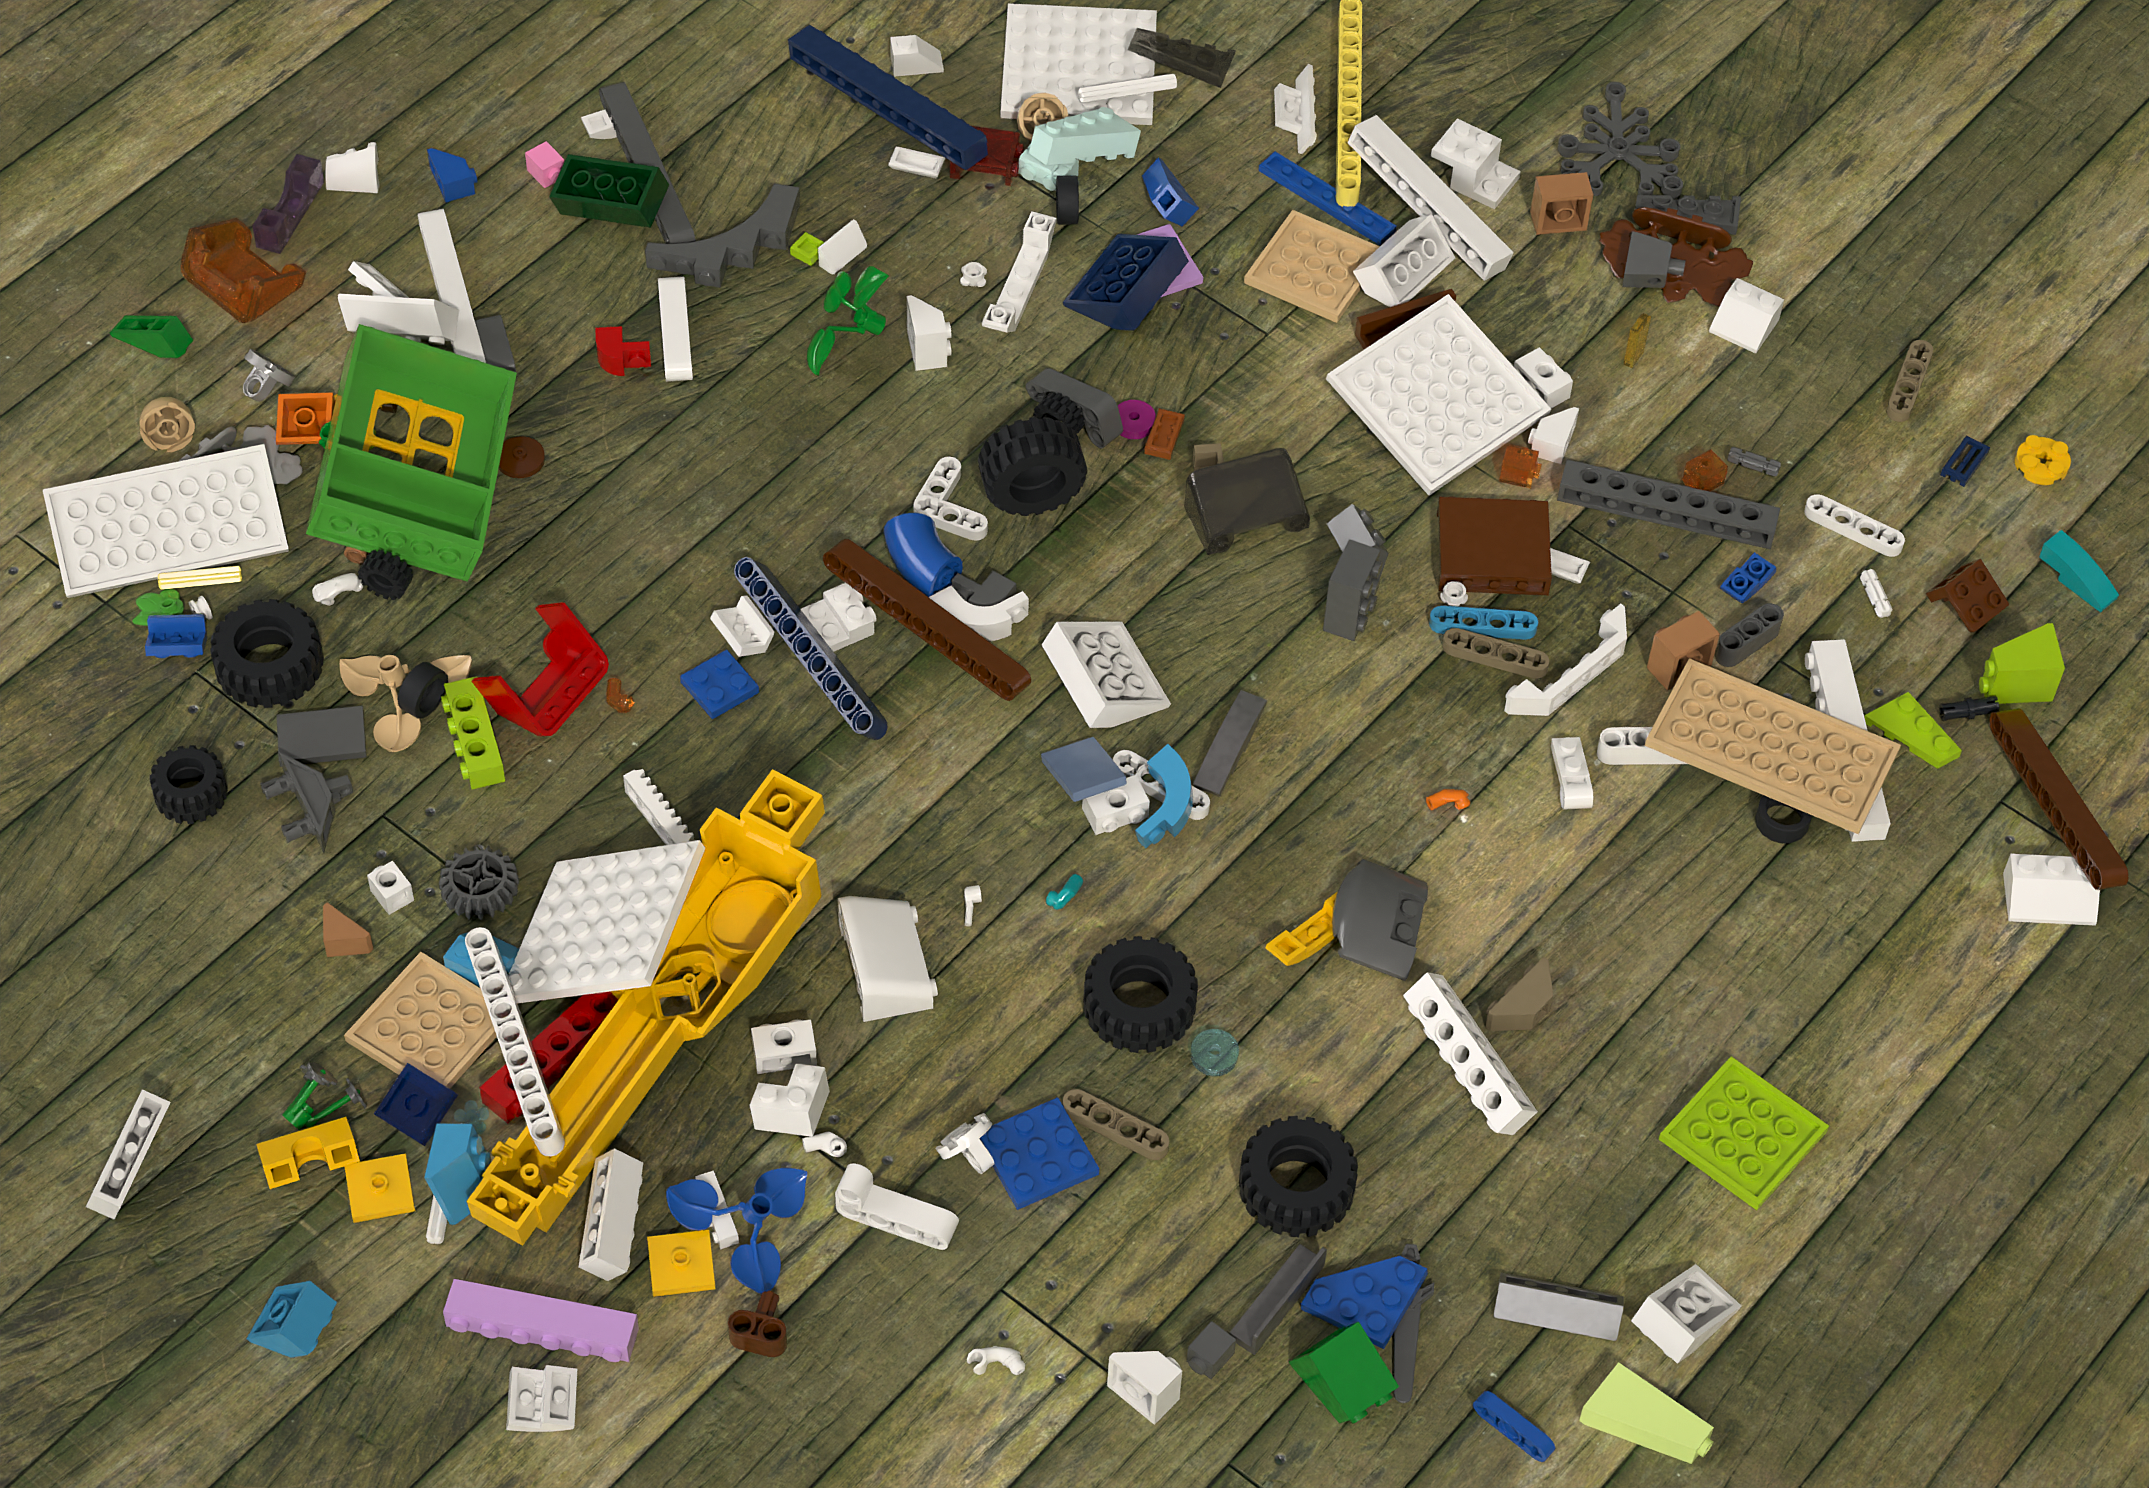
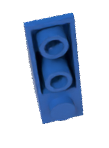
[1142,157,1199,227]

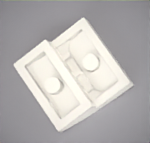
[506,1365,577,1432]

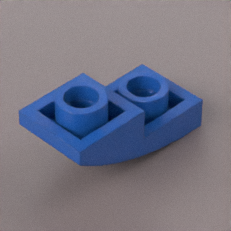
[1720,552,1776,603]

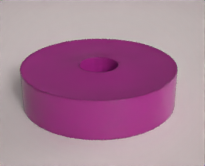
[1118,400,1156,439]

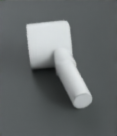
[964,885,982,926]

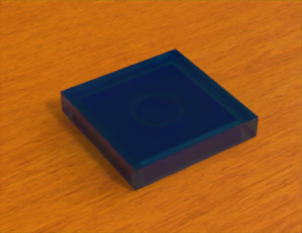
[374,1063,458,1146]

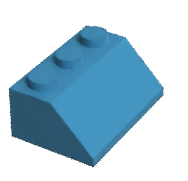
[424,1123,492,1225]

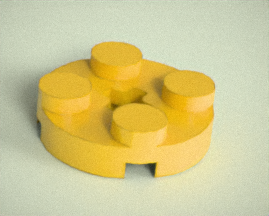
[2015,435,2071,485]

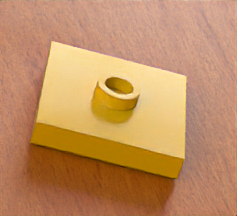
[344,1153,415,1223]
[647,1230,715,1297]

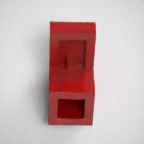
[595,326,651,376]

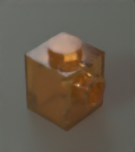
[1499,444,1542,489]
[1682,449,1728,492]

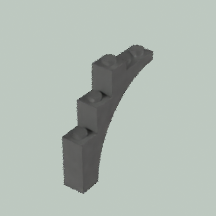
[645,184,800,288]

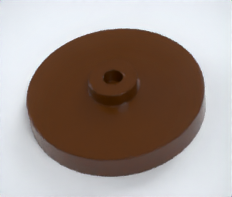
[498,436,545,478]

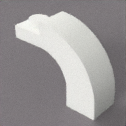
[929,585,1029,641]

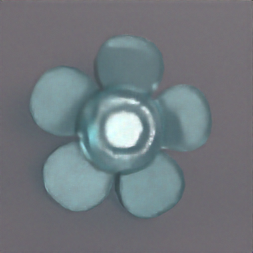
[454,1100,490,1134]

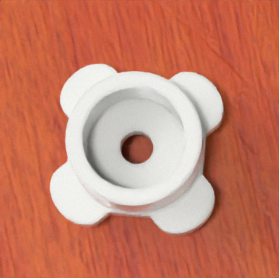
[960,262,987,287]

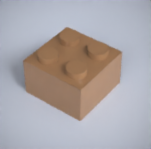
[1530,172,1593,235]
[1647,611,1720,691]

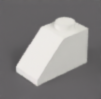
[890,35,944,77]
[1528,407,1579,464]

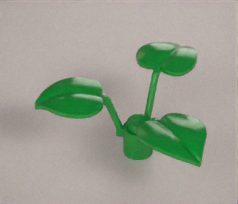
[807,266,889,376]

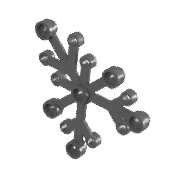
[1557,82,1683,199]

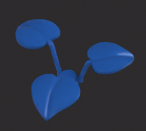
[666,1168,807,1294]

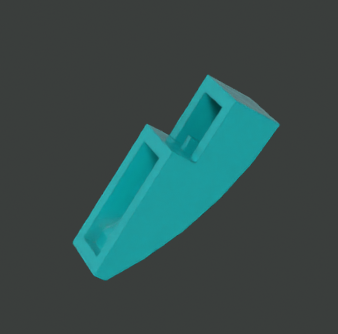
[2039,530,2119,613]

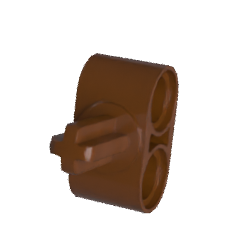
[728,1290,787,1357]

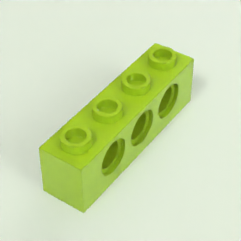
[441,676,505,789]

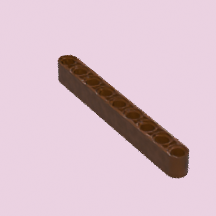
[823,539,1031,701]
[1989,708,2129,890]

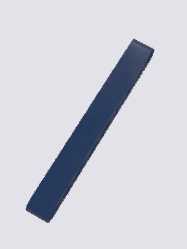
[734,557,888,740]

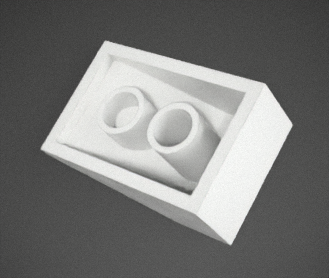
[1631,1264,1742,1364]

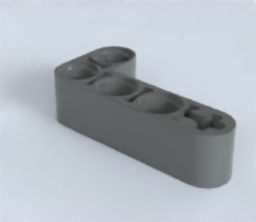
[1026,368,1123,449]

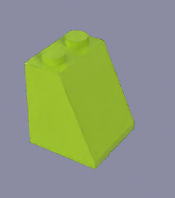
[1979,623,2065,704]

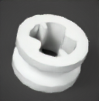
[188,596,213,620]

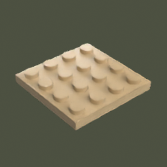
[1244,210,1380,323]
[344,952,508,1100]

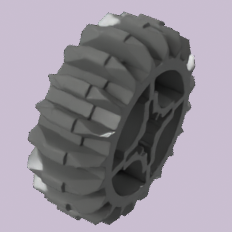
[439,845,519,920]

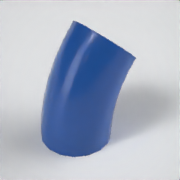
[884,513,963,597]

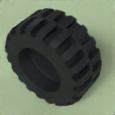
[978,417,1087,516]
[210,599,324,708]
[1083,936,1198,1053]
[1239,1116,1358,1237]

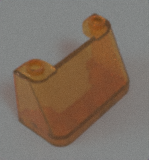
[180,218,306,323]

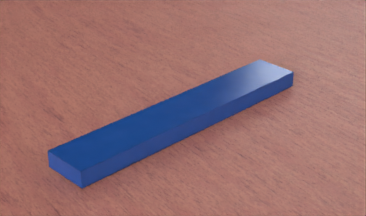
[1259,151,1397,245]

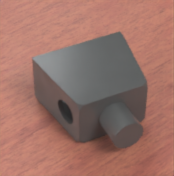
[1622,231,1686,288]

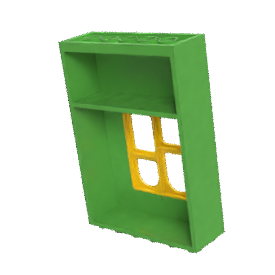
[306,324,517,582]

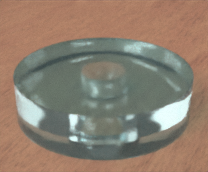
[1191,1029,1239,1076]

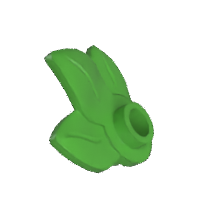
[132,589,184,626]

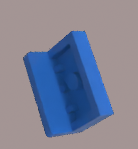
[145,614,207,658]

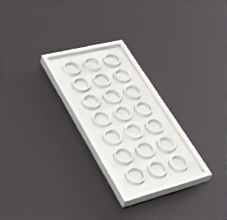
[43,444,289,598]

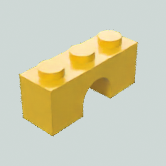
[256,1117,360,1189]

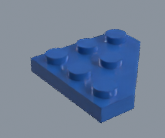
[1301,1256,1428,1349]

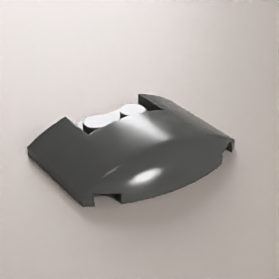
[1332,859,1428,981]

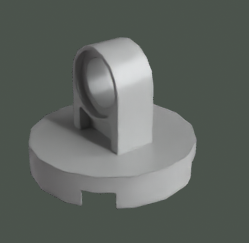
[243,349,295,401]

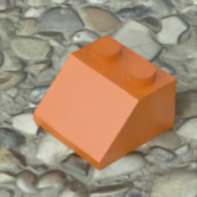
[276,393,336,445]

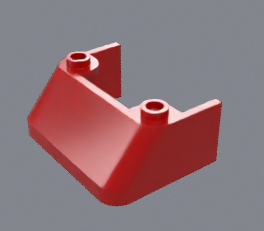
[471,602,609,737]

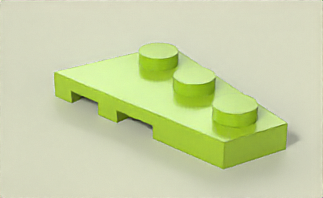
[1864,692,1962,769]

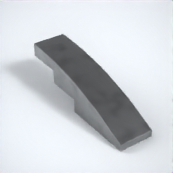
[1193,690,1267,797]

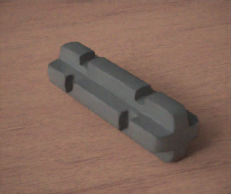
[1728,447,1781,477]

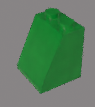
[1289,1321,1399,1424]

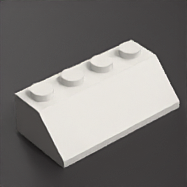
[1353,214,1455,307]
[338,294,459,345]

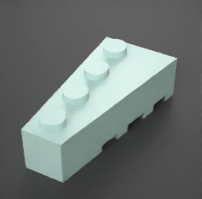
[1029,107,1141,166]

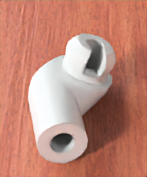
[802,1132,847,1157]

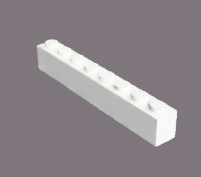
[1348,115,1514,281]
[1805,640,1891,842]

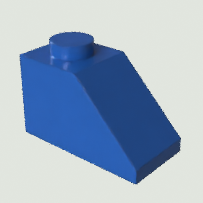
[427,148,477,202]

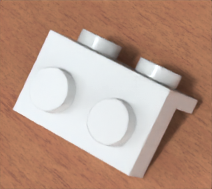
[710,596,774,657]

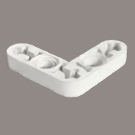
[914,457,988,541]

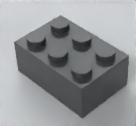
[1323,539,1383,641]

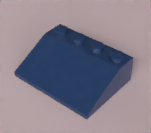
[1062,234,1189,331]

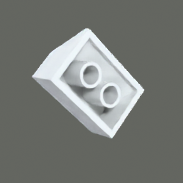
[2003,854,2100,925]

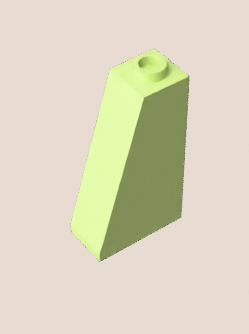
[1579,1362,1714,1464]

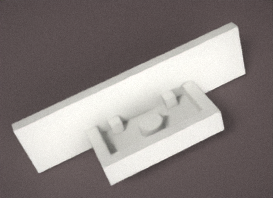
[1274,64,1317,154]

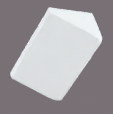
[818,220,867,275]

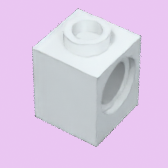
[367,861,414,915]

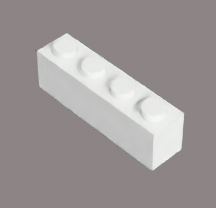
[86,1090,170,1219]
[579,1148,643,1281]

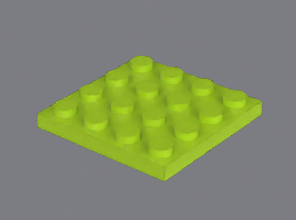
[1658,1056,1829,1210]

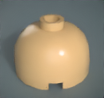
[1017,93,1068,142]
[139,397,195,452]

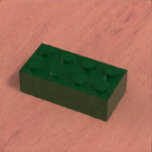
[549,154,669,228]

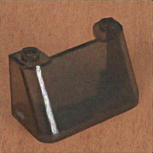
[1184,448,1310,555]

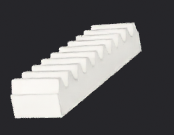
[623,769,698,845]

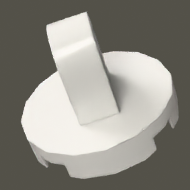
[935,1113,994,1174]

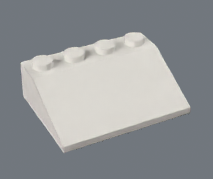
[1042,622,1171,728]

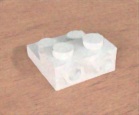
[801,583,876,652]

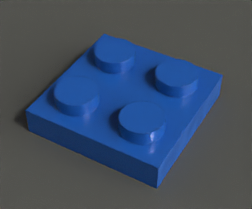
[680,650,759,719]

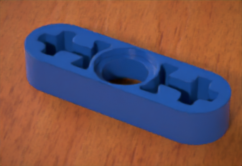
[1473,1391,1556,1462]

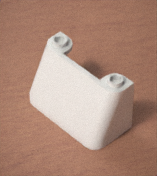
[838,896,938,1022]

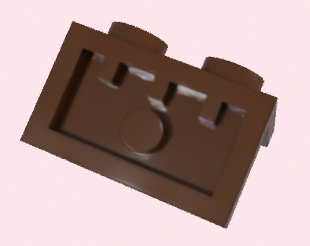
[1926,558,2009,633]

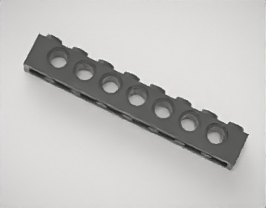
[1557,459,1780,549]

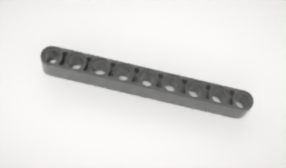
[599,82,696,244]

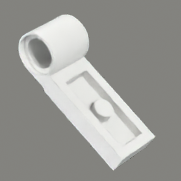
[1551,737,1593,810]

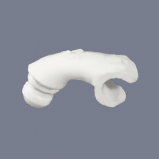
[312,573,364,606]
[967,1346,1025,1375]

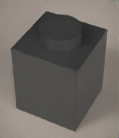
[1187,1321,1236,1379]

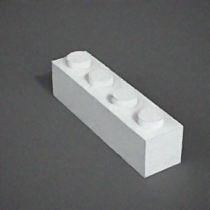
[695,1171,739,1250]

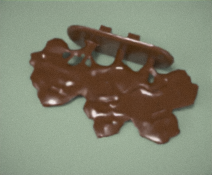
[1599,207,1753,307]

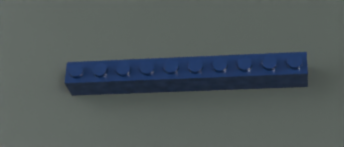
[788,25,988,170]

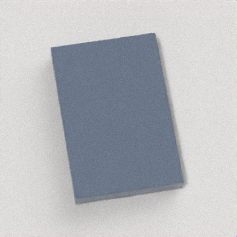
[1041,737,1127,802]

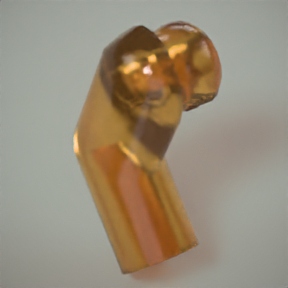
[606,678,634,713]

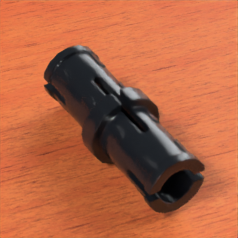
[1939,695,2000,721]

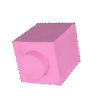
[525,141,564,188]

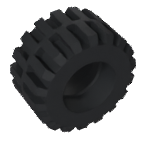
[150,745,228,824]

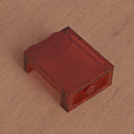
[950,126,1024,186]

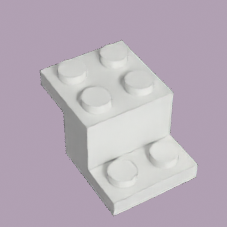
[1431,119,1521,209]

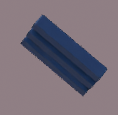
[1940,435,1990,487]

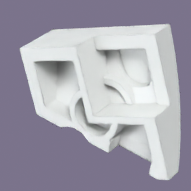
[326,142,380,193]

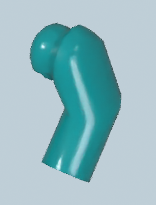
[1046,874,1083,910]

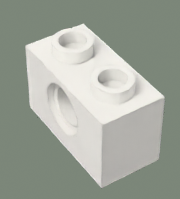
[1514,347,1573,408]
[1082,775,1150,835]
[751,1020,817,1074]

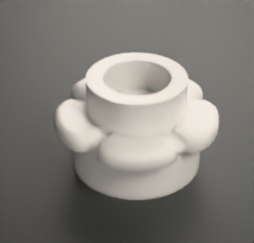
[1440,581,1468,607]

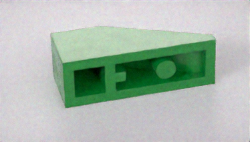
[109,315,193,358]

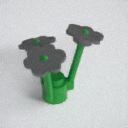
[282,1062,367,1130]

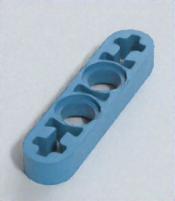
[1429,606,1538,640]

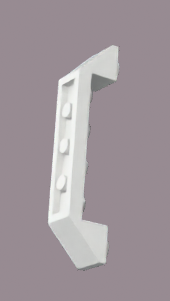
[982,211,1056,333]
[1504,604,1627,716]

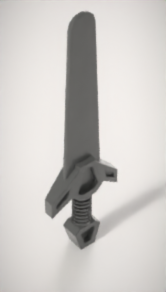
[1394,1244,1434,1403]

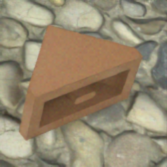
[323,902,373,957]

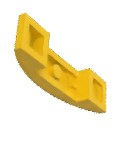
[1265,892,1337,966]

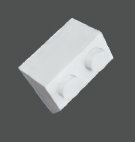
[1709,278,1784,353]
[907,295,951,371]
[1107,1351,1182,1425]

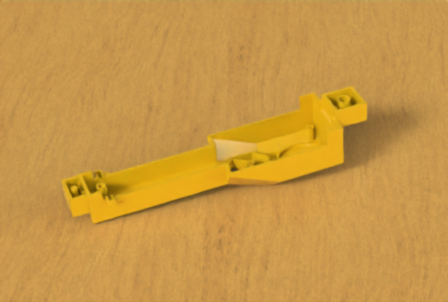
[466,769,825,1246]

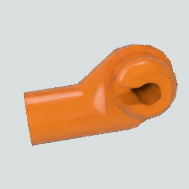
[1426,789,1470,810]

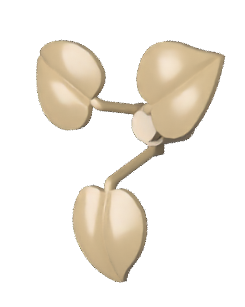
[339,655,472,752]

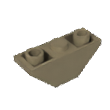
[1485,957,1553,1031]

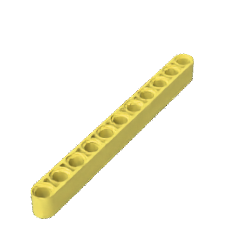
[1336,0,1362,207]

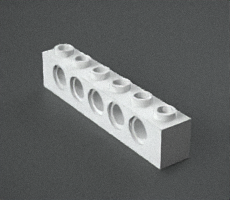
[1403,972,1538,1135]

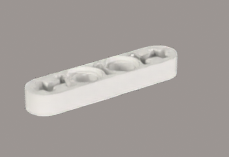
[1804,495,1905,557]
[1113,750,1210,820]

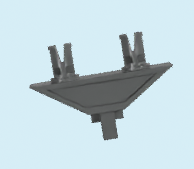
[260,752,353,853]

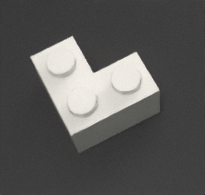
[750,1064,829,1137]

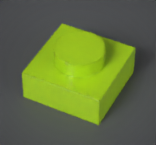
[790,232,825,266]

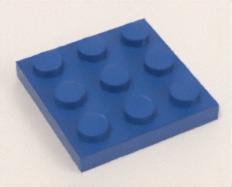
[979,1098,1099,1210]

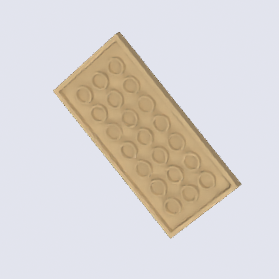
[1645,658,1901,835]

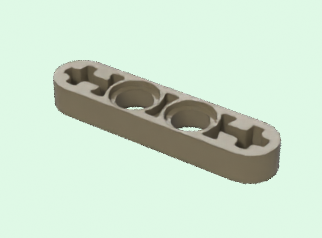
[1886,340,1933,422]
[1442,628,1549,679]
[1062,1089,1169,1160]

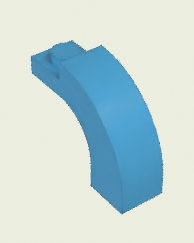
[1135,744,1193,849]

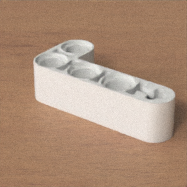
[835,1164,959,1250]

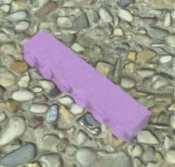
[443,1279,639,1362]

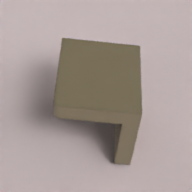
[1193,443,1225,487]

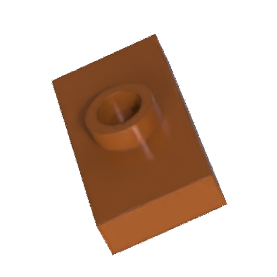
[1144,408,1185,460]

